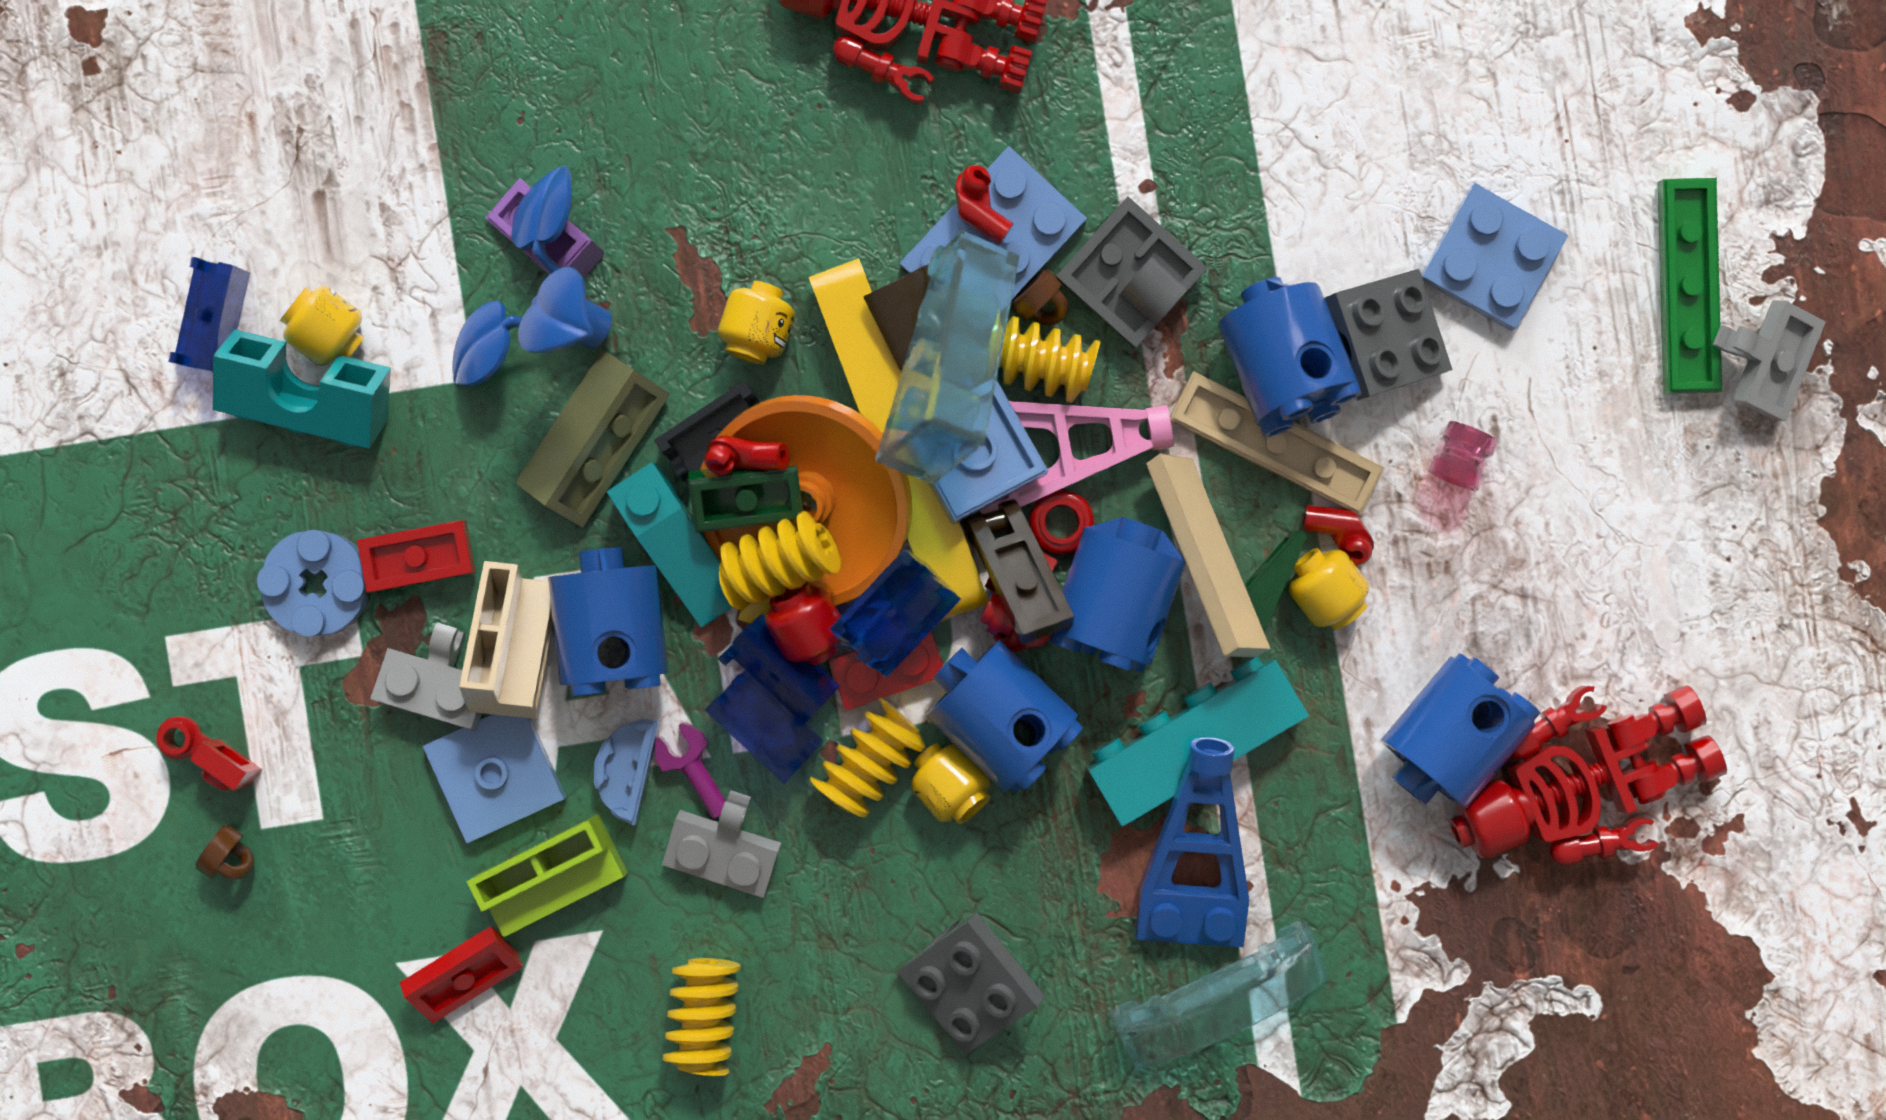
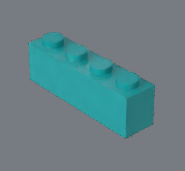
[1086,657,1309,827]

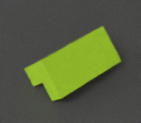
[466,814,628,937]

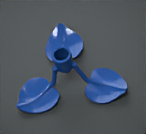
[452,165,612,388]

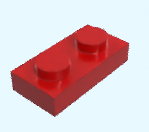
[357,520,476,593]
[828,624,944,711]
[400,926,523,1024]

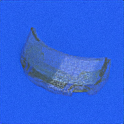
[1109,919,1329,1070]

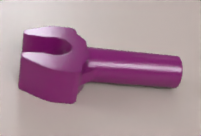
[655,722,727,819]

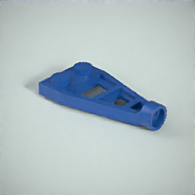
[1136,737,1249,948]

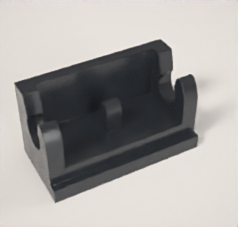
[654,380,761,487]

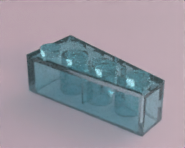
[875,230,1020,484]

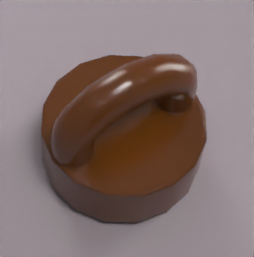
[1011,270,1069,326]
[195,825,255,880]

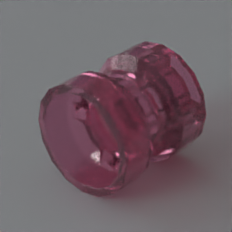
[1427,421,1499,491]

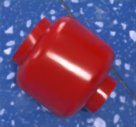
[765,582,846,665]

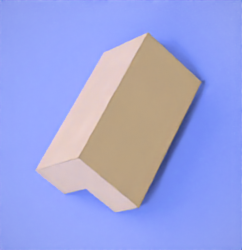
[459,561,553,719]

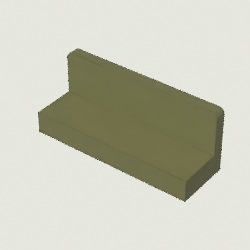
[516,351,670,528]

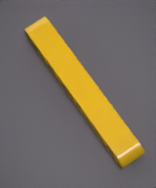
[809,258,989,622]

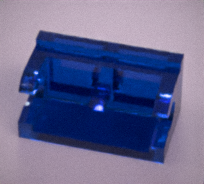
[168,257,250,373]
[829,549,961,677]
[718,614,840,732]
[705,668,824,784]

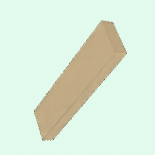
[1170,371,1384,516]
[1147,454,1271,657]

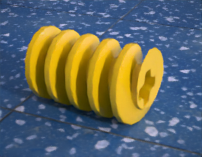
[982,311,1100,403]
[719,511,841,610]
[809,697,926,818]
[662,958,741,1076]

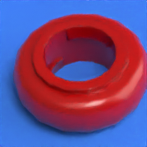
[1028,489,1095,556]

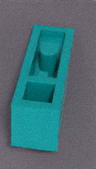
[607,462,733,628]

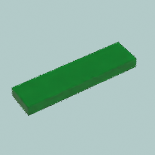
[1658,178,1722,394]

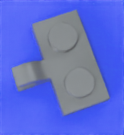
[1713,300,1826,421]
[370,623,482,732]
[662,790,782,898]

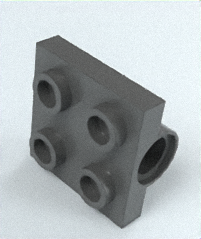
[1056,196,1208,350]
[1325,269,1453,401]
[897,912,1046,1055]

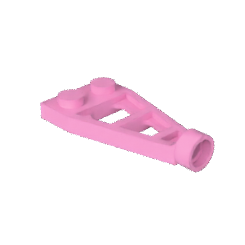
[980,401,1174,514]

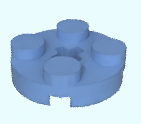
[257,530,369,637]

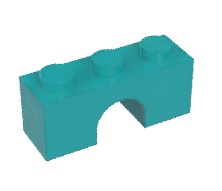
[212,329,391,449]

